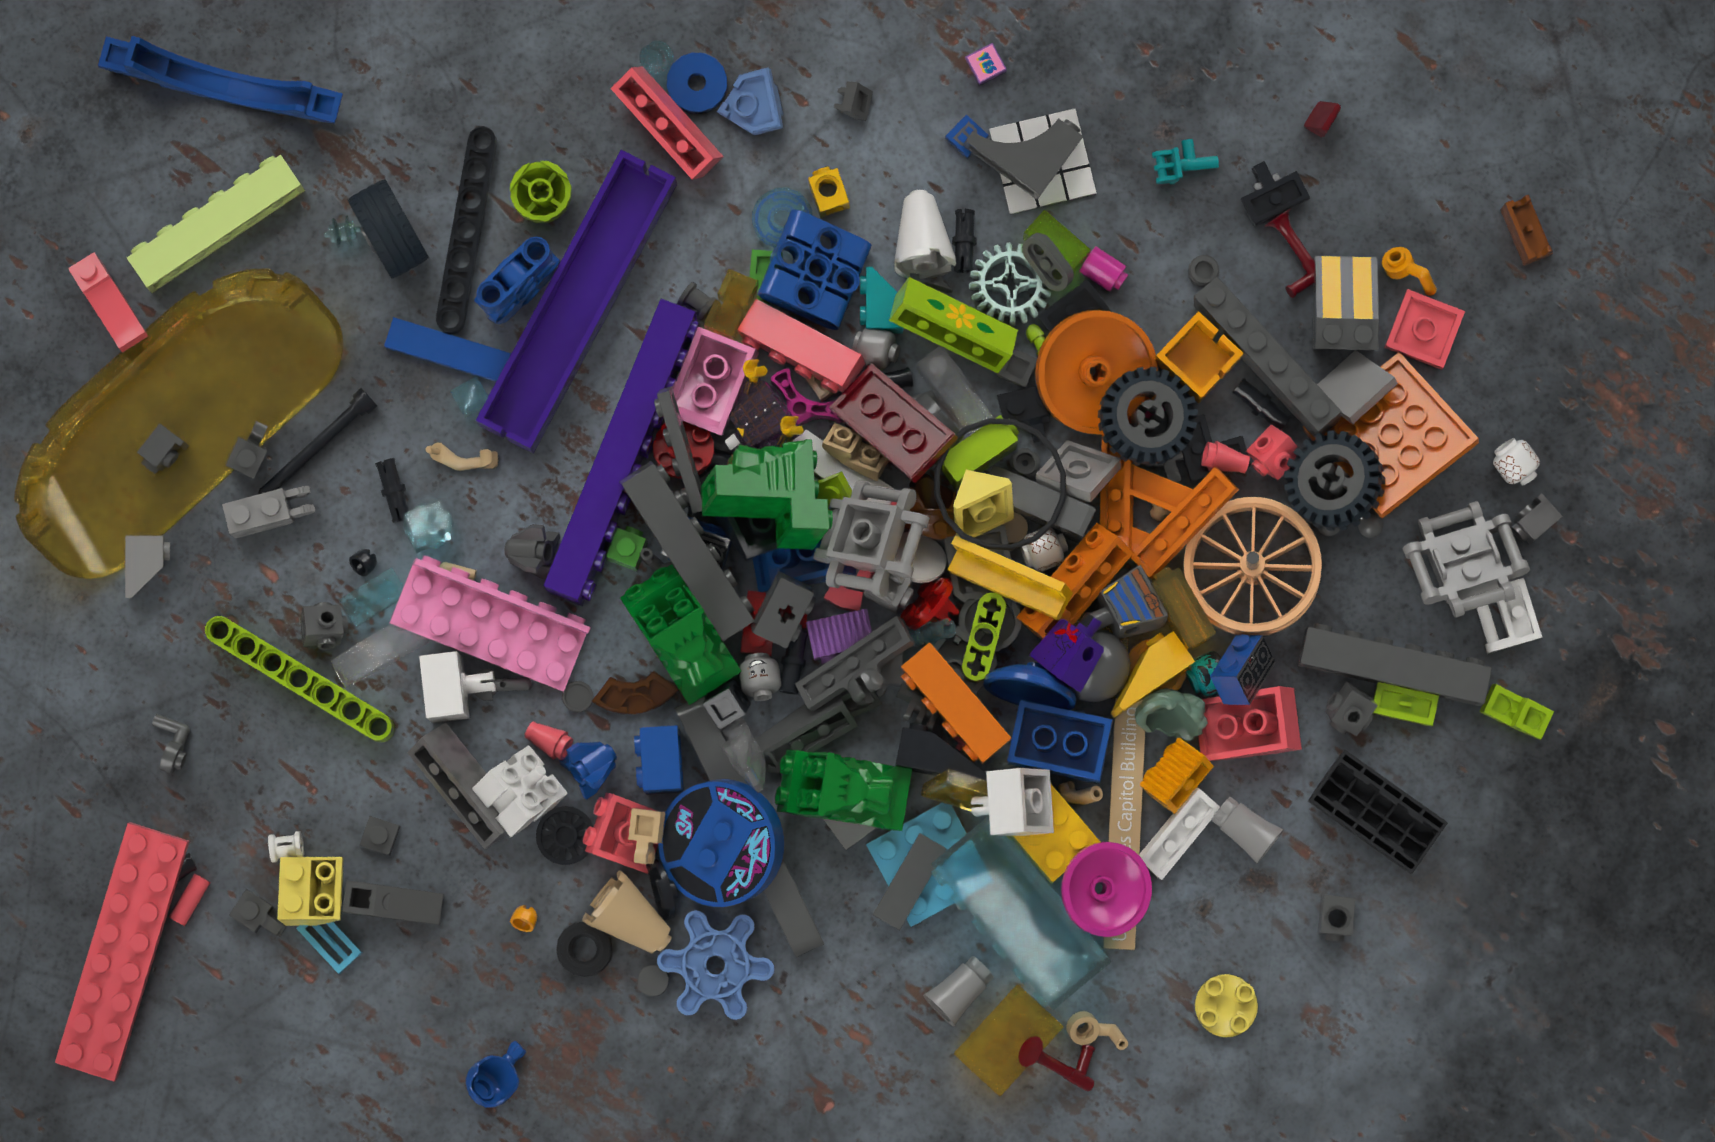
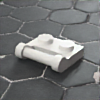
[1471,578,1542,654]

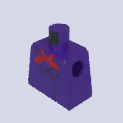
[1029,612,1104,693]

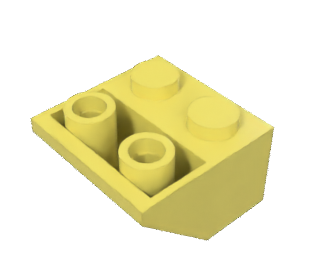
[277,857,343,926]

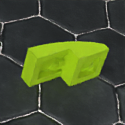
[1480,684,1554,740]

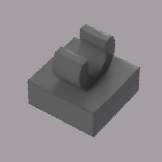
[834,81,873,121]

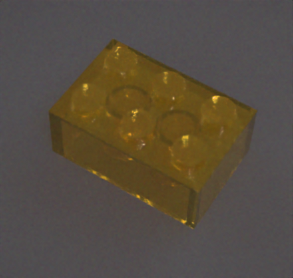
[953,984,1064,1097]

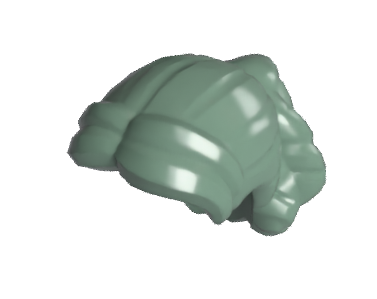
[1135,688,1208,742]

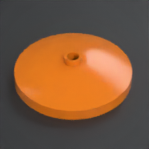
[1035,310,1158,434]

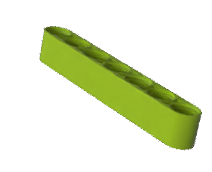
[205,616,395,742]

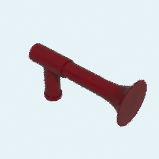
[1264,208,1315,298]
[1018,1036,1095,1092]

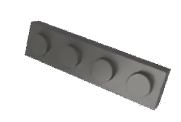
[654,386,702,513]

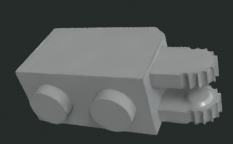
[222,486,315,539]
[864,573,914,614]

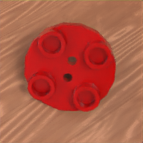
[653,421,714,479]
[901,578,959,630]

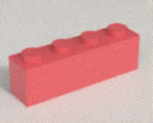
[610,66,724,180]
[737,299,866,394]

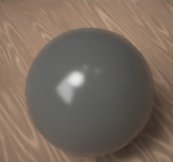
[1067,629,1130,703]

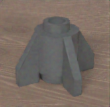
[504,524,560,579]

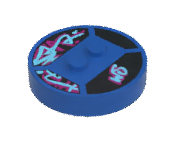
[658,779,784,907]

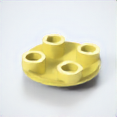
[1195,974,1258,1037]

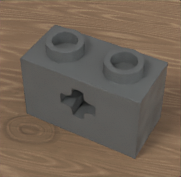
[751,571,816,648]

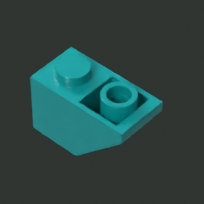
[860,267,903,334]

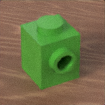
[606,526,648,572]

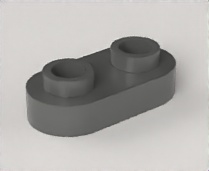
[1022,233,1074,291]

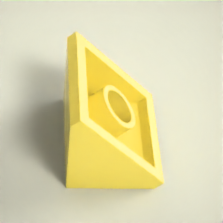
[953,469,1014,538]

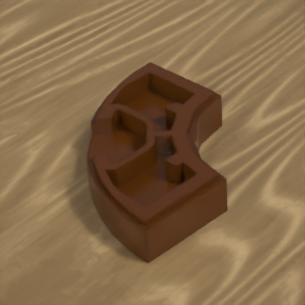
[592,671,679,715]

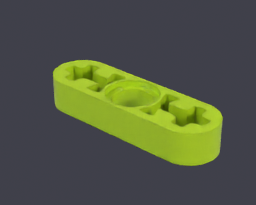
[962,592,1006,682]

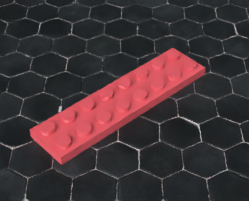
[55,822,190,1082]

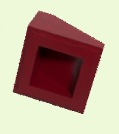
[1304,101,1341,138]

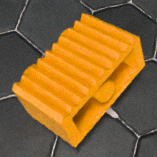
[1140,737,1214,814]

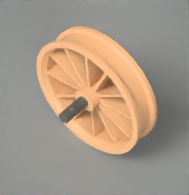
[1184,497,1322,636]

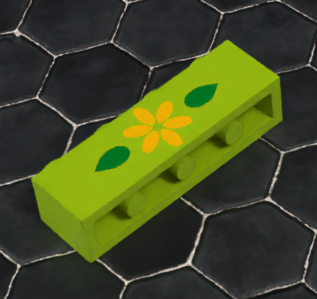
[889,277,1018,373]

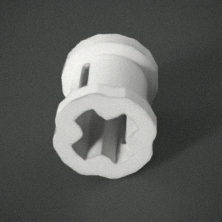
[268,831,304,863]

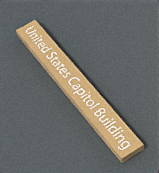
[1103,698,1145,950]

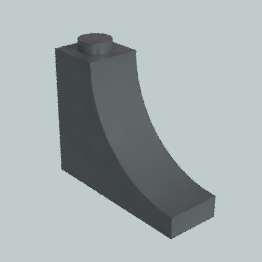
[963,118,1083,200]

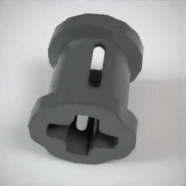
[677,282,718,321]

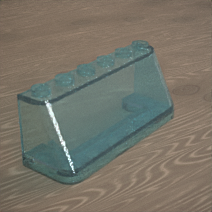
[930,815,1111,1010]

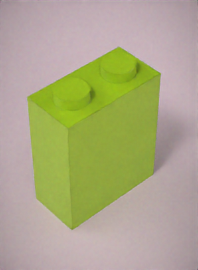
[941,415,1019,491]

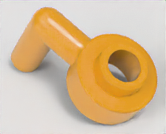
[1382,247,1437,296]

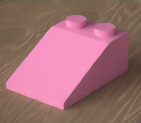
[673,327,759,436]

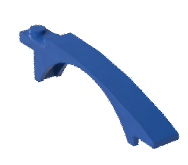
[98,36,343,124]

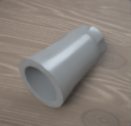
[1211,797,1284,864]
[923,956,994,1026]

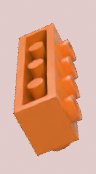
[1016,522,1134,640]
[900,642,1012,764]

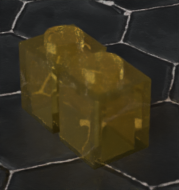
[704,269,758,340]

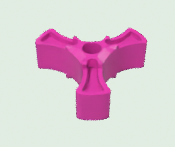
[770,368,842,447]

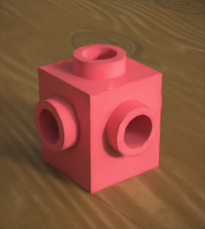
[1246,425,1298,480]

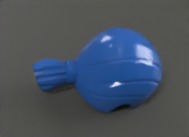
[466,1041,526,1108]

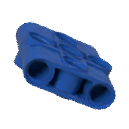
[757,209,872,330]
[474,236,560,324]

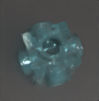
[403,501,454,553]

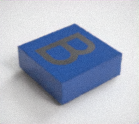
[945,114,989,159]

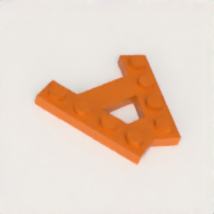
[1100,434,1239,579]

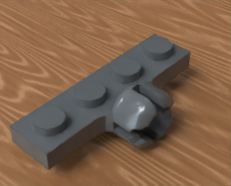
[795,616,915,712]

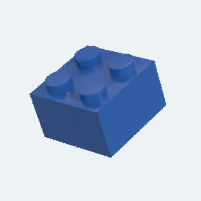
[634,725,684,795]

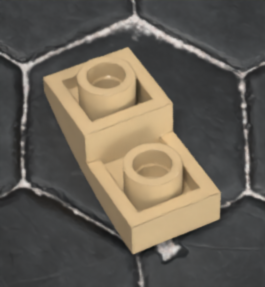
[822,423,889,481]

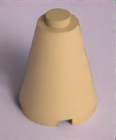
[582,871,672,953]

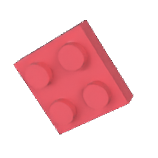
[1384,289,1465,370]

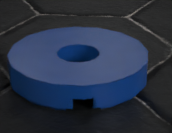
[667,52,727,114]

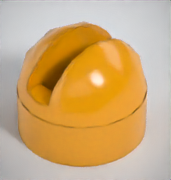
[510,905,538,932]

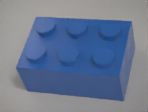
[1007,700,1113,784]

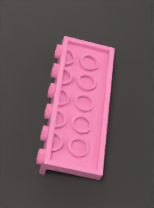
[389,555,591,692]

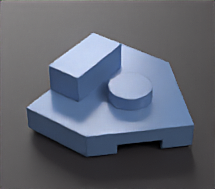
[717,67,783,136]

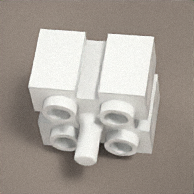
[472,745,568,837]

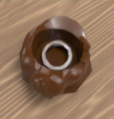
[904,474,957,540]

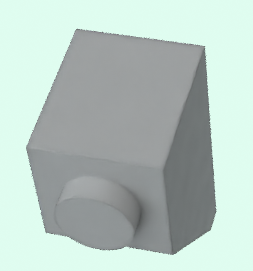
[125,535,170,598]

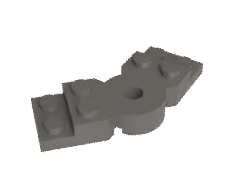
[934,524,1021,695]

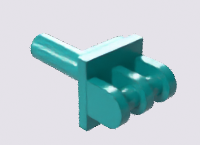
[1152,139,1219,185]

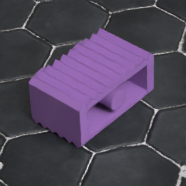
[806,609,872,665]

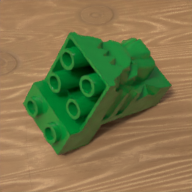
[701,439,833,550]
[620,564,742,705]
[775,750,912,831]

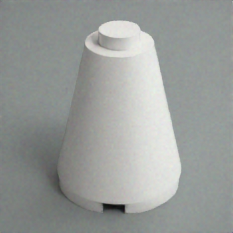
[894,190,956,279]

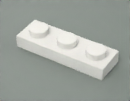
[1139,788,1220,880]

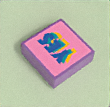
[965,43,1007,86]

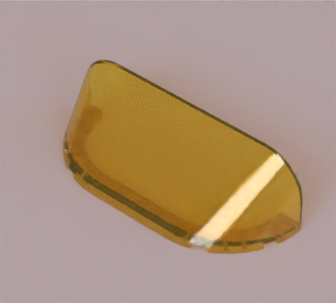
[14,268,343,579]

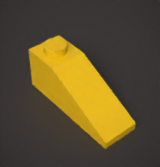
[1111,631,1195,718]

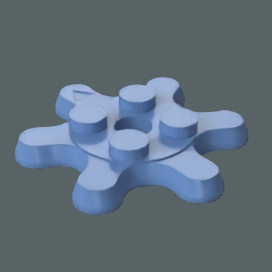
[657,910,774,1020]

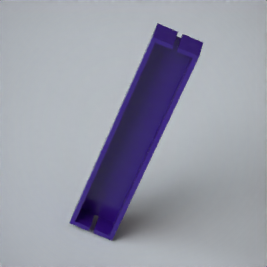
[476,149,677,454]
[543,298,700,606]

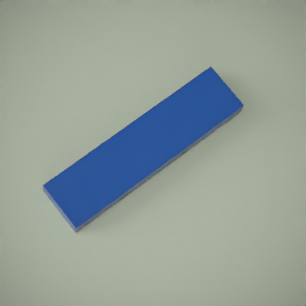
[384,317,511,382]

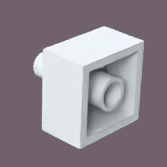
[419,651,496,723]
[971,768,1054,836]

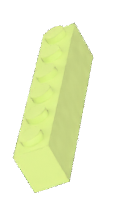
[127,155,305,293]

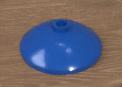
[983,662,1076,710]

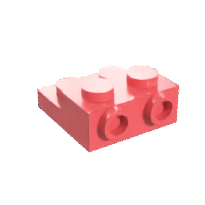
[583,793,658,874]

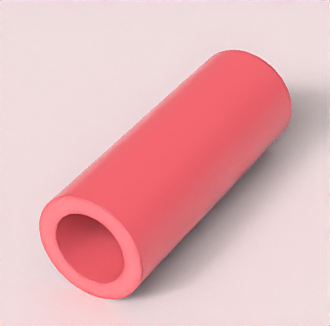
[169,873,211,926]

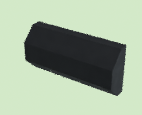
[1308,750,1448,874]

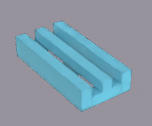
[296,922,363,974]

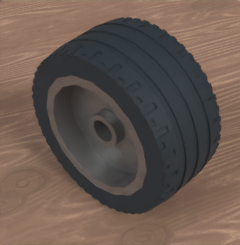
[348,179,429,279]

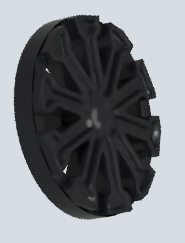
[536,806,593,865]

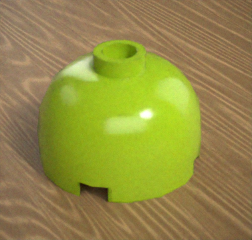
[510,161,572,223]

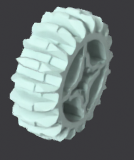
[969,242,1051,326]

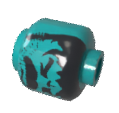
[1185,651,1221,697]

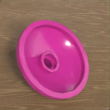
[1061,842,1152,937]

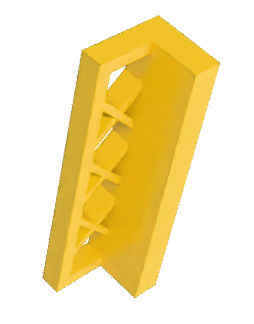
[948,535,1073,621]

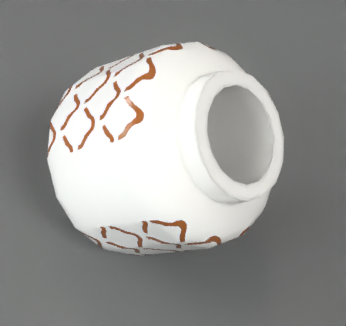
[1493,438,1540,486]
[1020,528,1068,572]

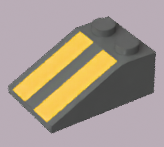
[1312,256,1379,350]

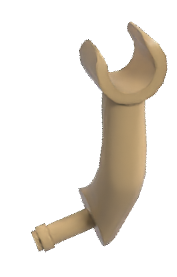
[426,443,498,471]

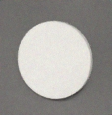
[894,532,947,583]

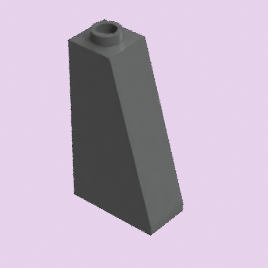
[983,465,1096,544]

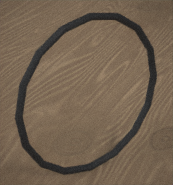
[934,418,1066,550]

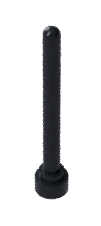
[258,388,378,494]

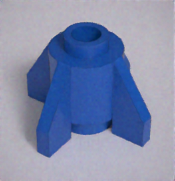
[559,742,617,800]

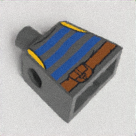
[1090,565,1168,639]

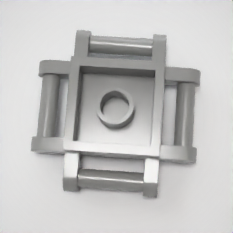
[813,480,930,597]
[1403,501,1530,618]

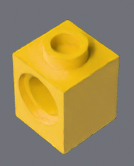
[808,167,850,218]

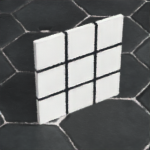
[989,109,1096,214]

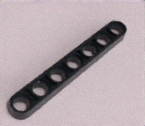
[436,126,497,335]

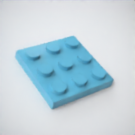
[866,800,993,927]

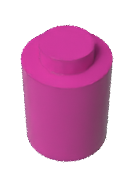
[1079,246,1128,292]

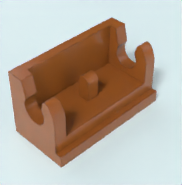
[1500,195,1553,266]

